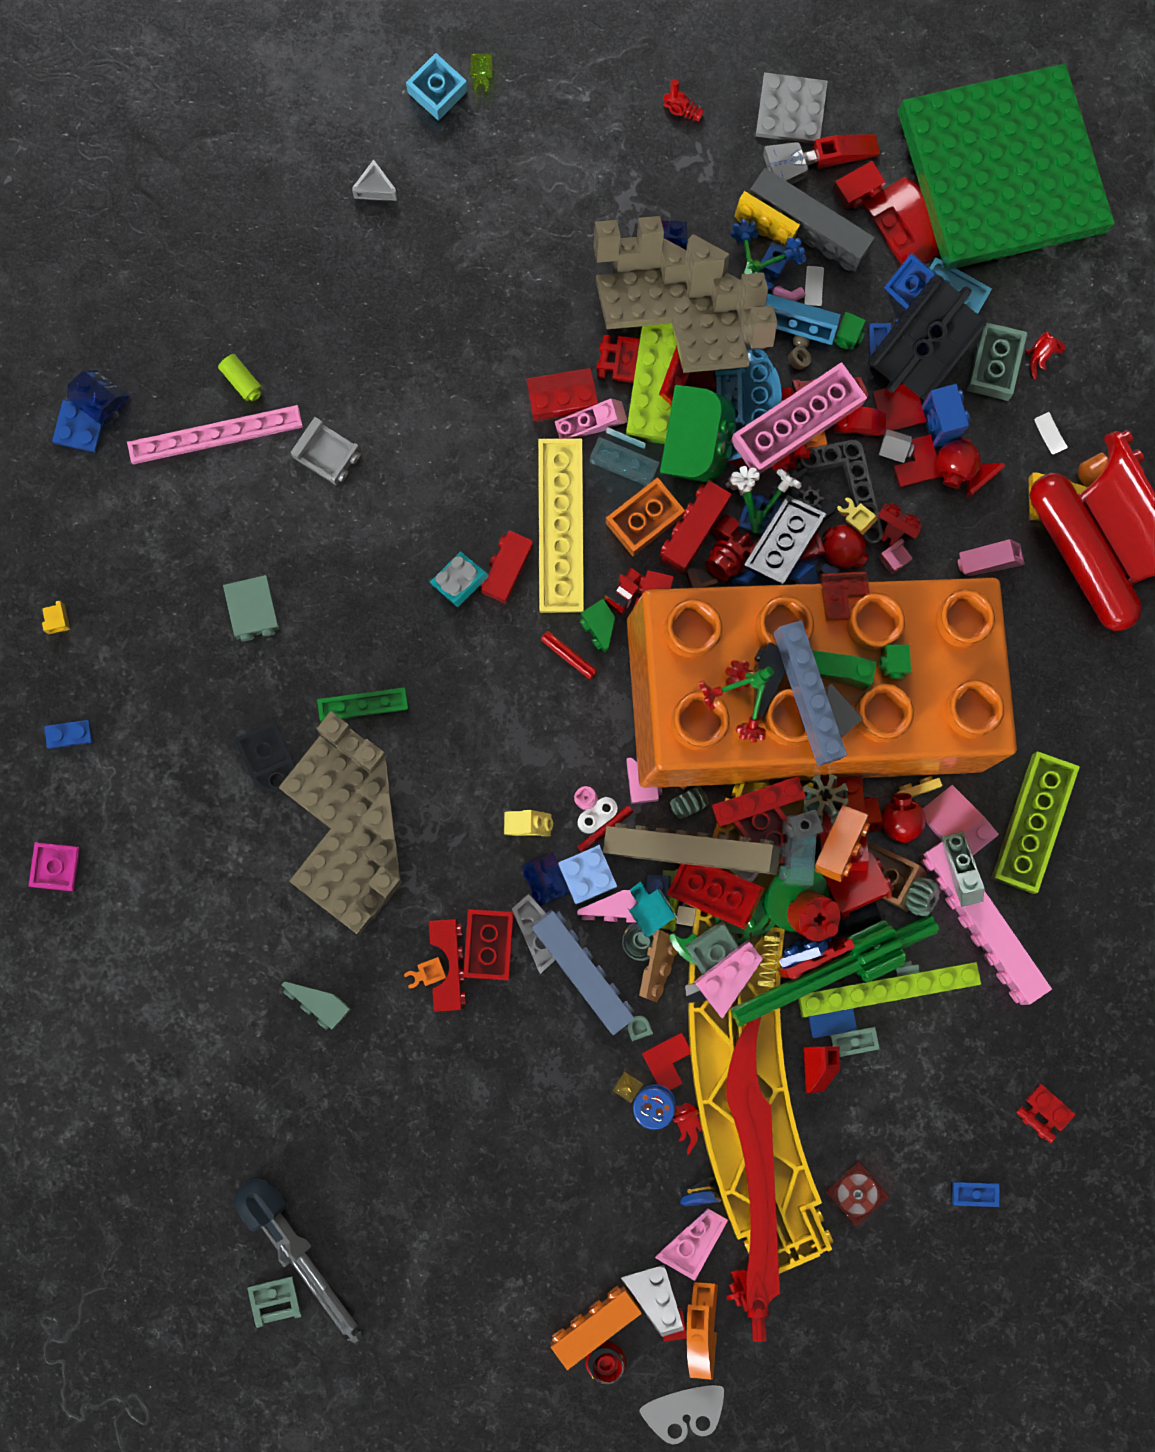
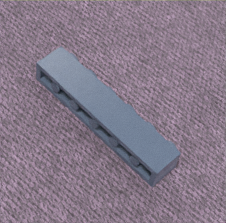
[773,620,847,766]
[530,910,634,1035]

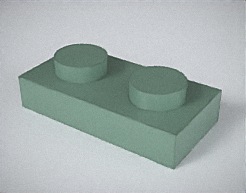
[830,1027,879,1057]

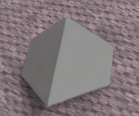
[352,159,397,201]

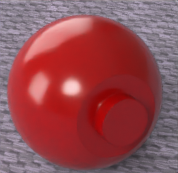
[937,438,981,488]
[822,524,869,569]
[881,793,926,844]

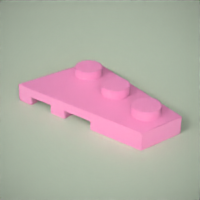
[694,940,762,1018]
[655,1208,728,1281]

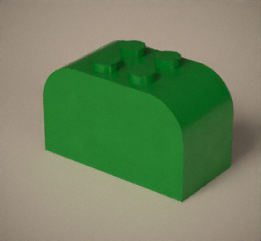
[660,385,736,482]

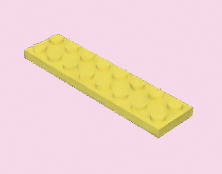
[538,439,584,613]

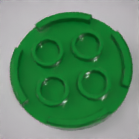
[764,864,829,932]

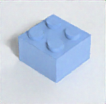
[558,845,617,905]

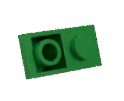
[580,599,615,653]

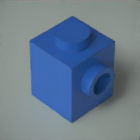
[761,242,789,281]

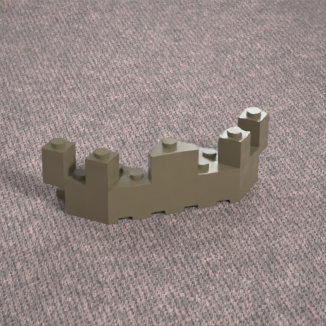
[593,216,777,373]
[279,711,401,936]

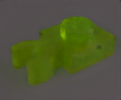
[470,54,492,92]

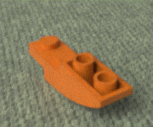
[687,1282,718,1380]

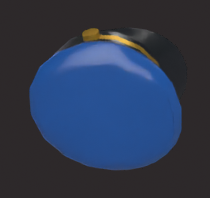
[680,1178,721,1206]

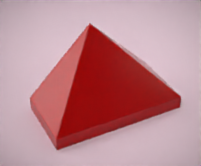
[966,463,1005,498]

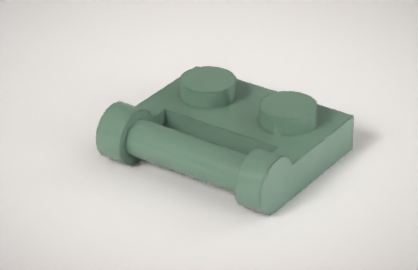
[247,1276,302,1328]

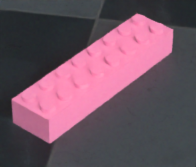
[919,841,1052,1005]

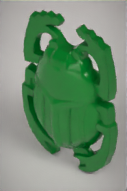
[715,890,776,944]

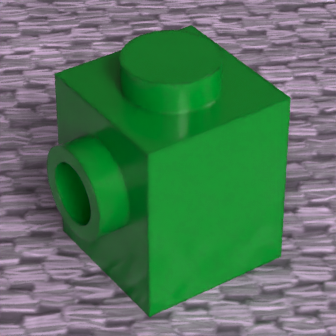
[833,312,866,349]
[879,645,911,681]

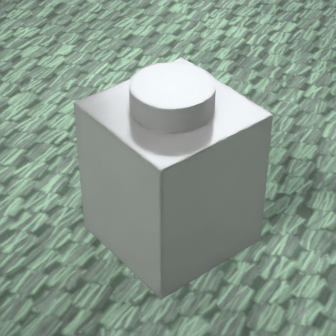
[879,429,914,463]

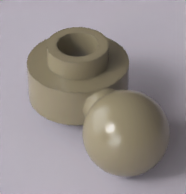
[788,335,811,370]

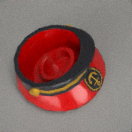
[586,1341,626,1384]

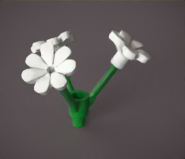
[725,466,802,533]

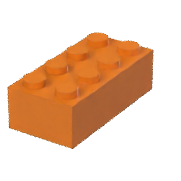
[551,1286,642,1370]

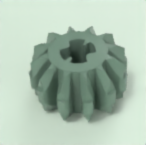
[670,786,709,819]
[906,877,941,916]

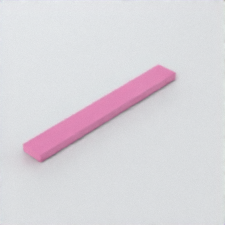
[127,405,303,464]

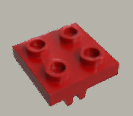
[878,503,923,546]

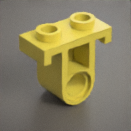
[504,810,553,836]

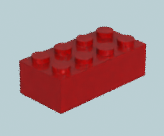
[660,481,731,576]
[816,776,869,871]

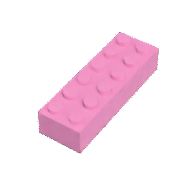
[731,362,867,474]

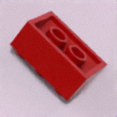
[526,368,598,421]

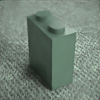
[223,575,280,641]

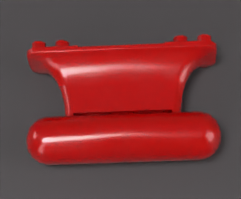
[1029,430,1155,631]

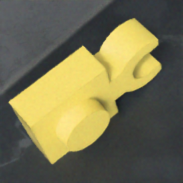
[837,498,878,535]

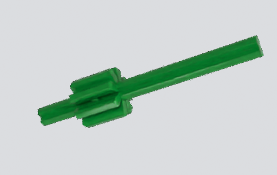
[731,914,939,1027]

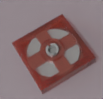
[825,1162,890,1227]

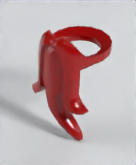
[1025,332,1066,380]
[673,1103,703,1155]

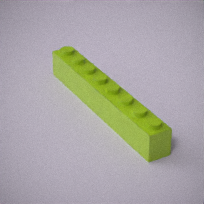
[798,962,981,1017]

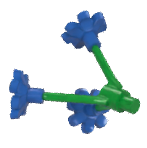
[730,219,806,294]

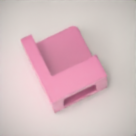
[878,539,912,575]

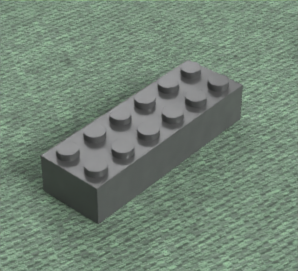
[750,168,875,272]

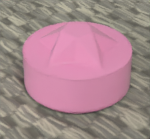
[574,786,598,810]

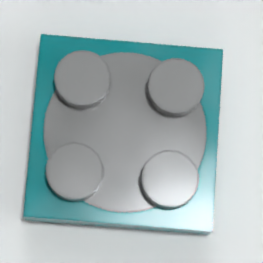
[430,551,489,607]

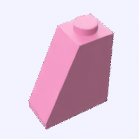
[958,539,1025,576]

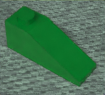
[812,650,877,690]

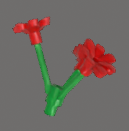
[699,660,774,743]

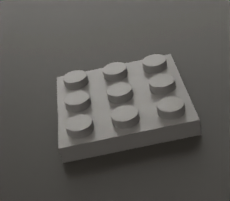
[756,72,828,144]

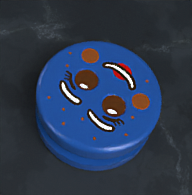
[633,1084,677,1130]

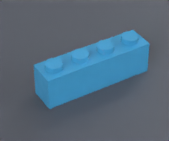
[765,293,841,345]

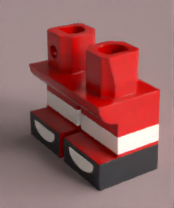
[604,568,642,616]

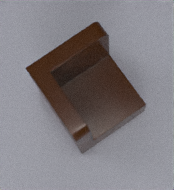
[686,567,719,588]

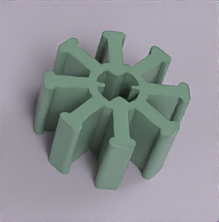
[803,774,848,824]

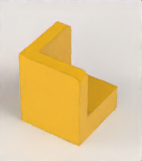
[42,601,70,634]

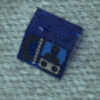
[67,370,130,425]

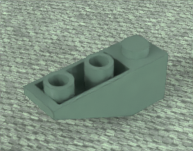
[942,831,985,907]
[282,982,352,1030]

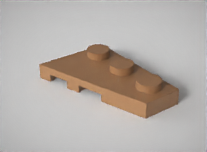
[639,930,678,1003]

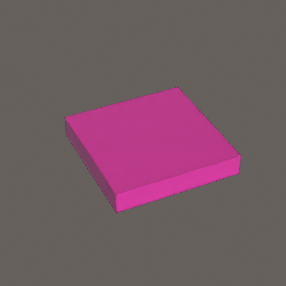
[29,842,80,892]

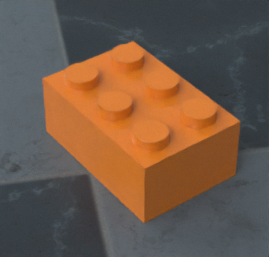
[606,477,685,556]

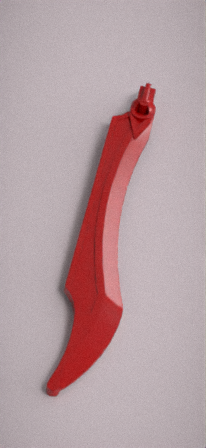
[726,1017,780,1342]

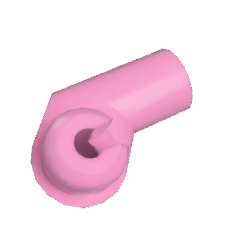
[772,286,806,301]

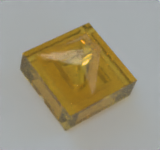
[612,1072,643,1103]

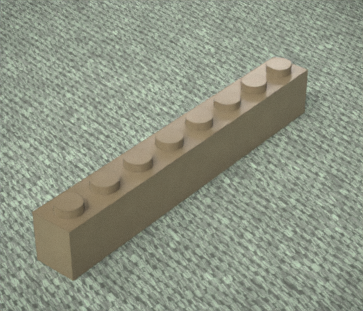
[603,823,781,875]

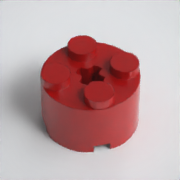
[787,890,840,941]

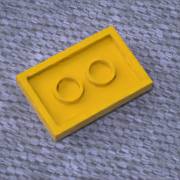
[734,191,800,246]

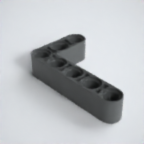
[799,440,883,547]

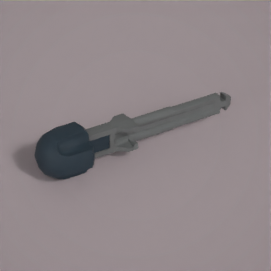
[235,1178,362,1343]

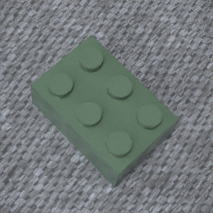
[966,323,1027,401]

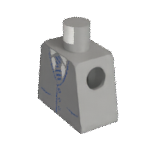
[763,142,817,185]

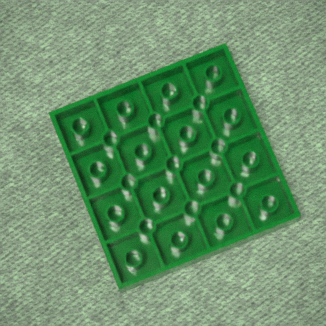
[897,63,1115,271]

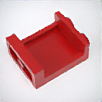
[823,852,893,920]

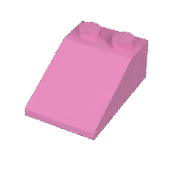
[923,785,999,855]

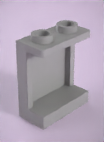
[290,417,361,485]

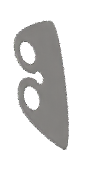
[639,1385,724,1444]

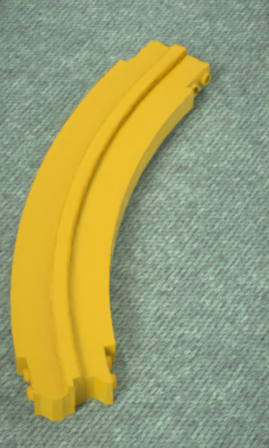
[688,782,833,1274]

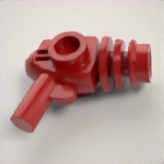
[663,79,704,122]

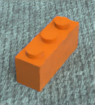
[815,805,870,882]

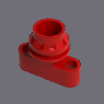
[705,515,761,581]

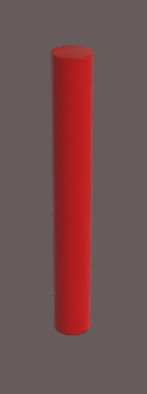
[577,805,633,853]

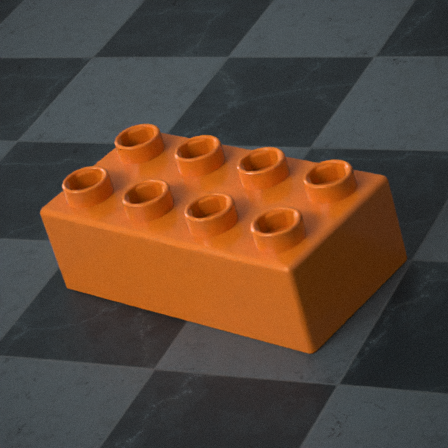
[627,578,1017,788]

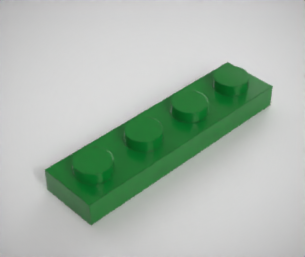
[317,688,408,722]

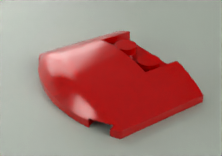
[862,177,940,265]

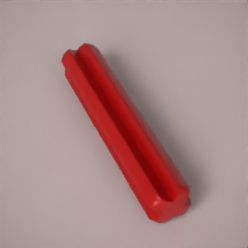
[541,631,597,679]

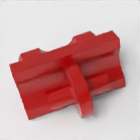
[726,1269,748,1312]

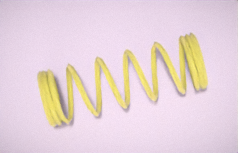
[757,936,781,988]

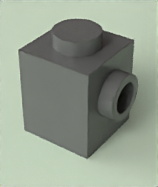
[785,809,823,842]

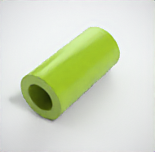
[218,354,263,401]

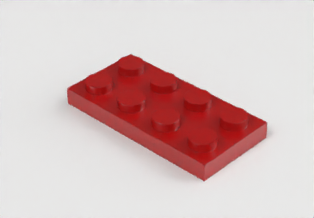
[666,864,765,930]

